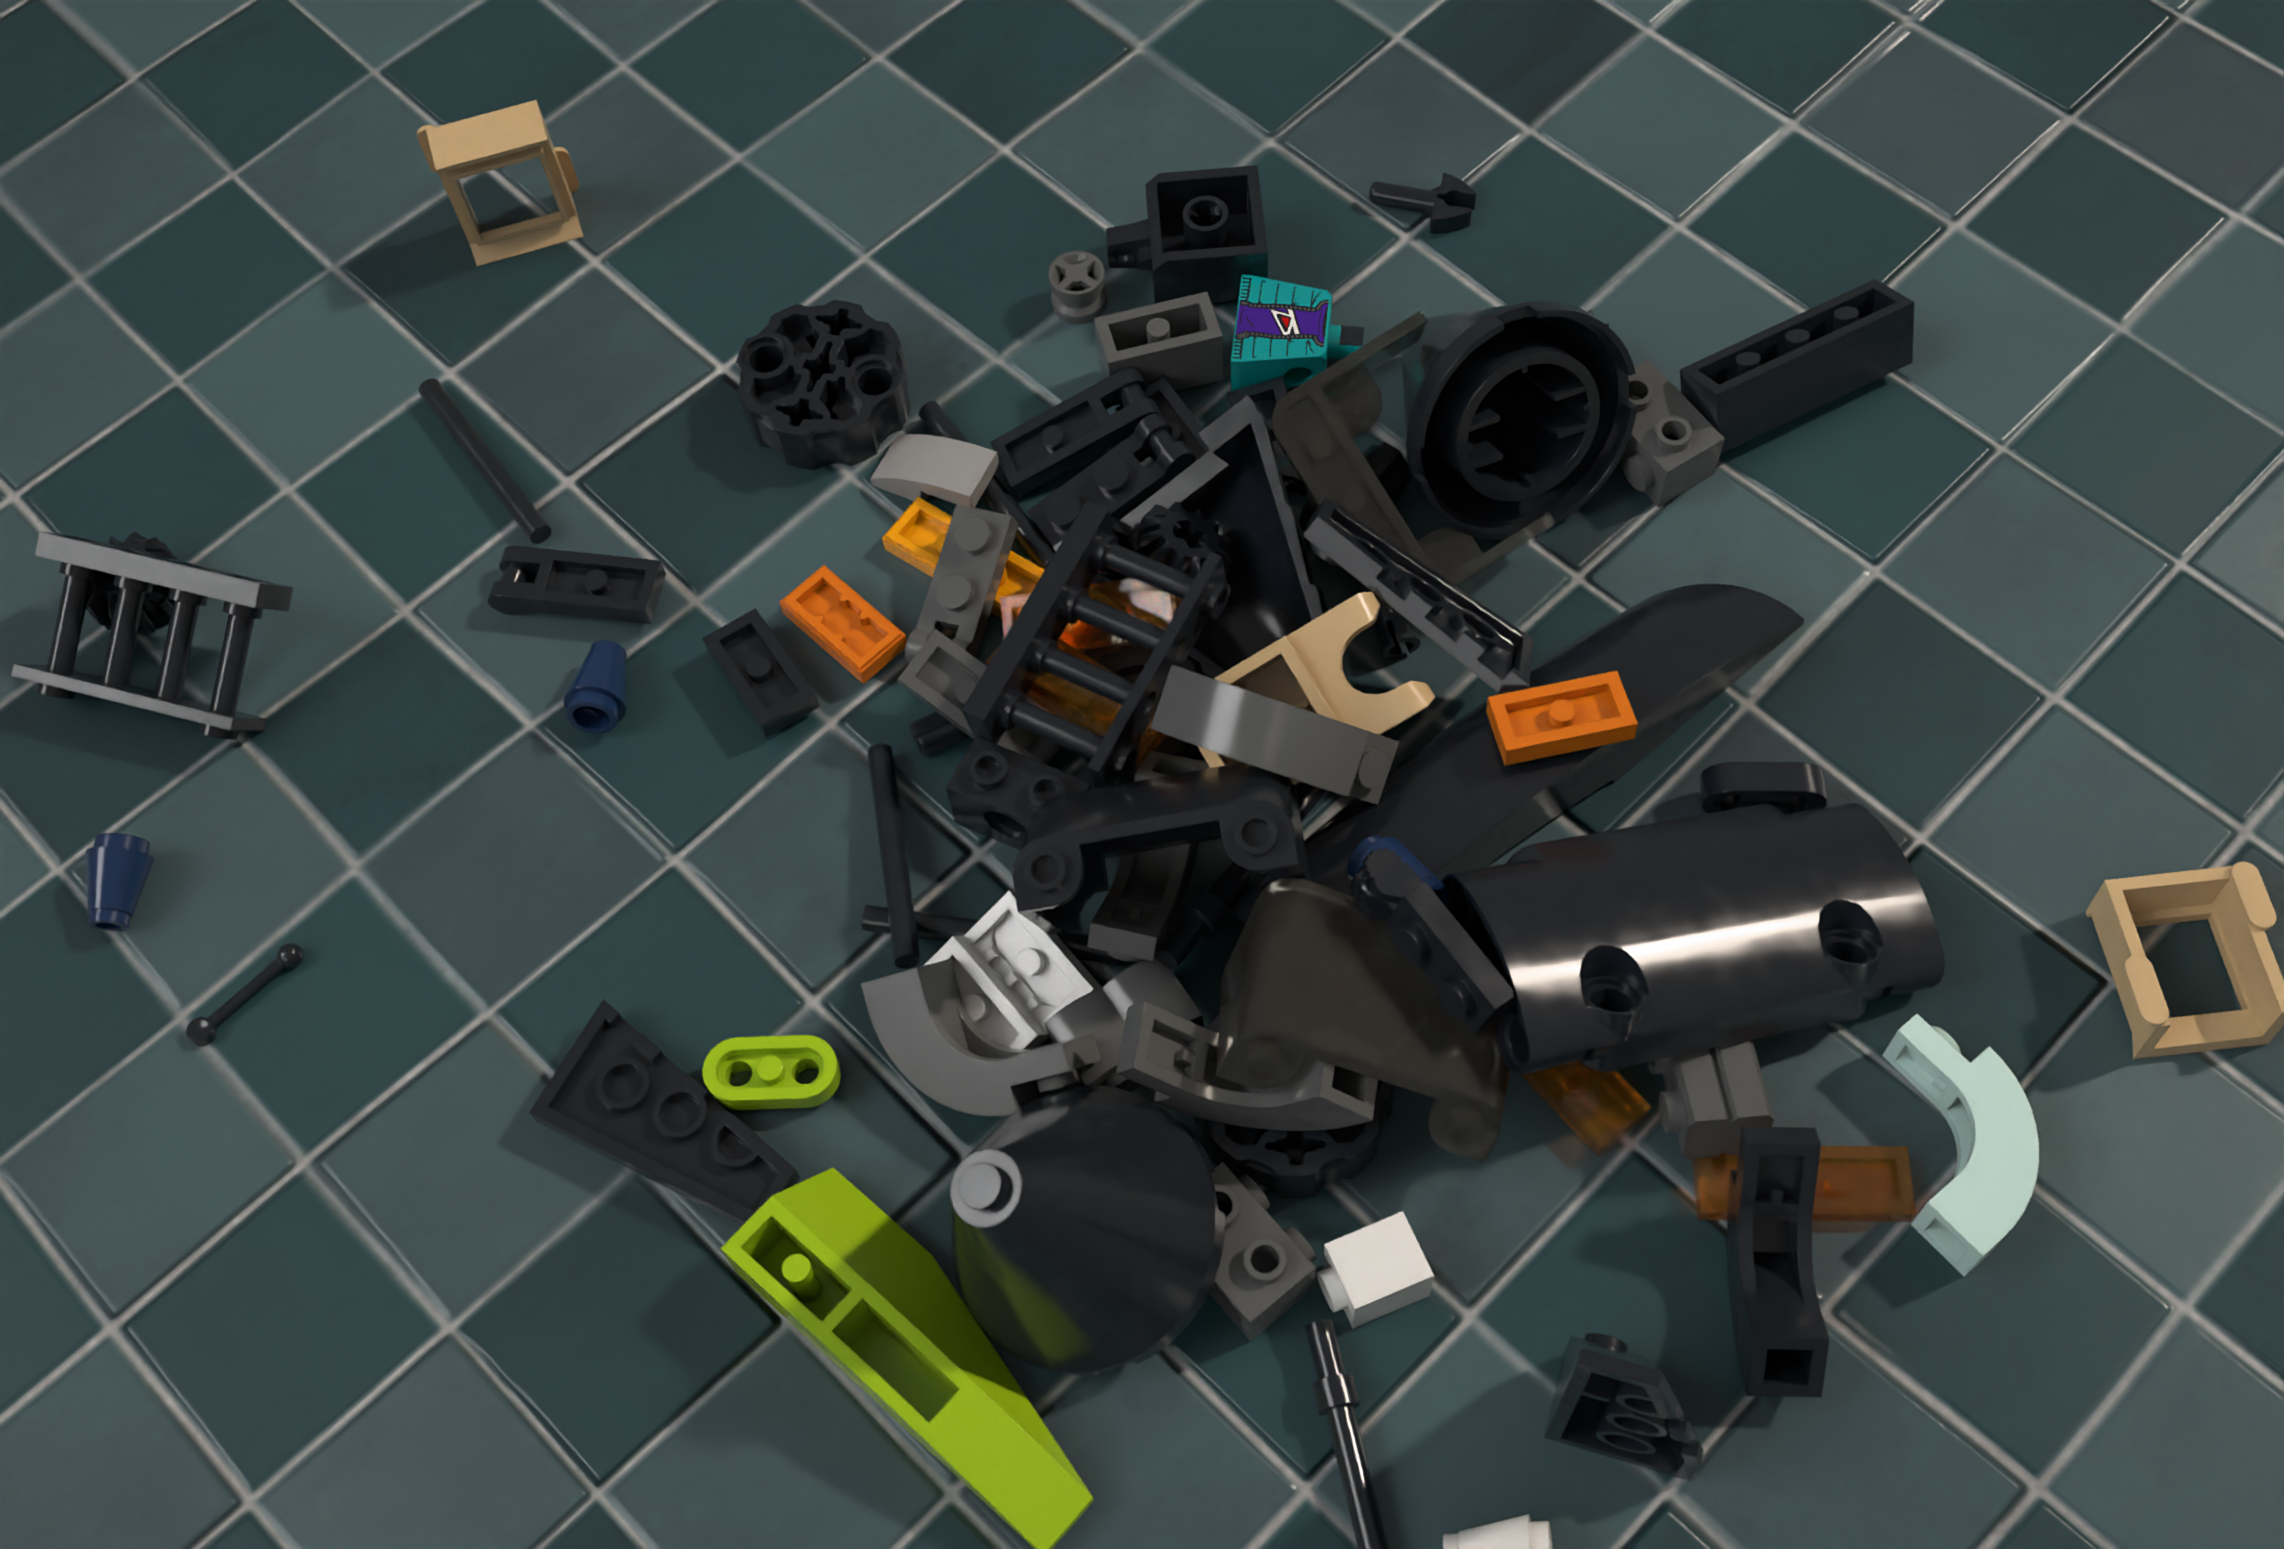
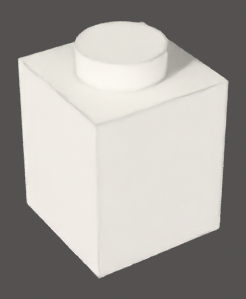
[1317,1211,1434,1329]

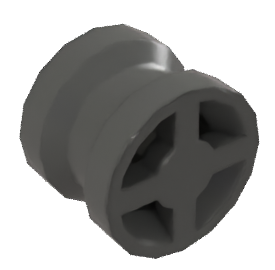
[1048,251,1107,324]

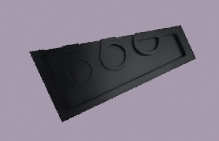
[1303,497,1534,694]
[529,999,800,1226]

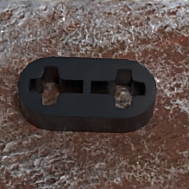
[1700,762,1827,814]

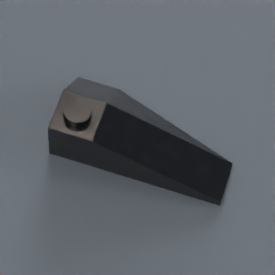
[1544,1333,1704,1481]

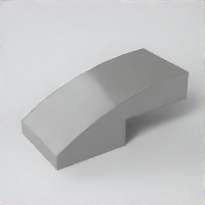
[870,434,999,507]

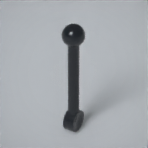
[186,943,304,1046]

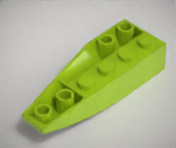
[720,1167,1094,1549]

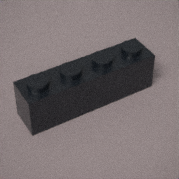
[1680,279,1915,453]

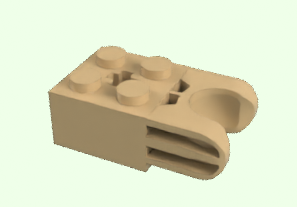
[1197,592,1435,786]

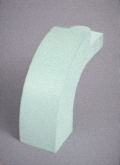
[1882,1014,2039,1277]

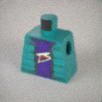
[1231,274,1365,391]

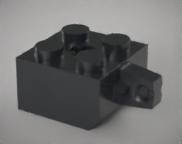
[1106,165,1268,304]

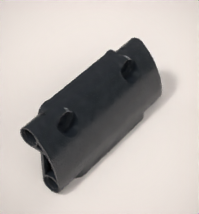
[1441,803,1945,1075]

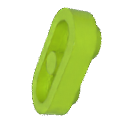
[702,1035,841,1110]

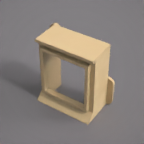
[417,100,584,266]
[2085,862,2284,1060]

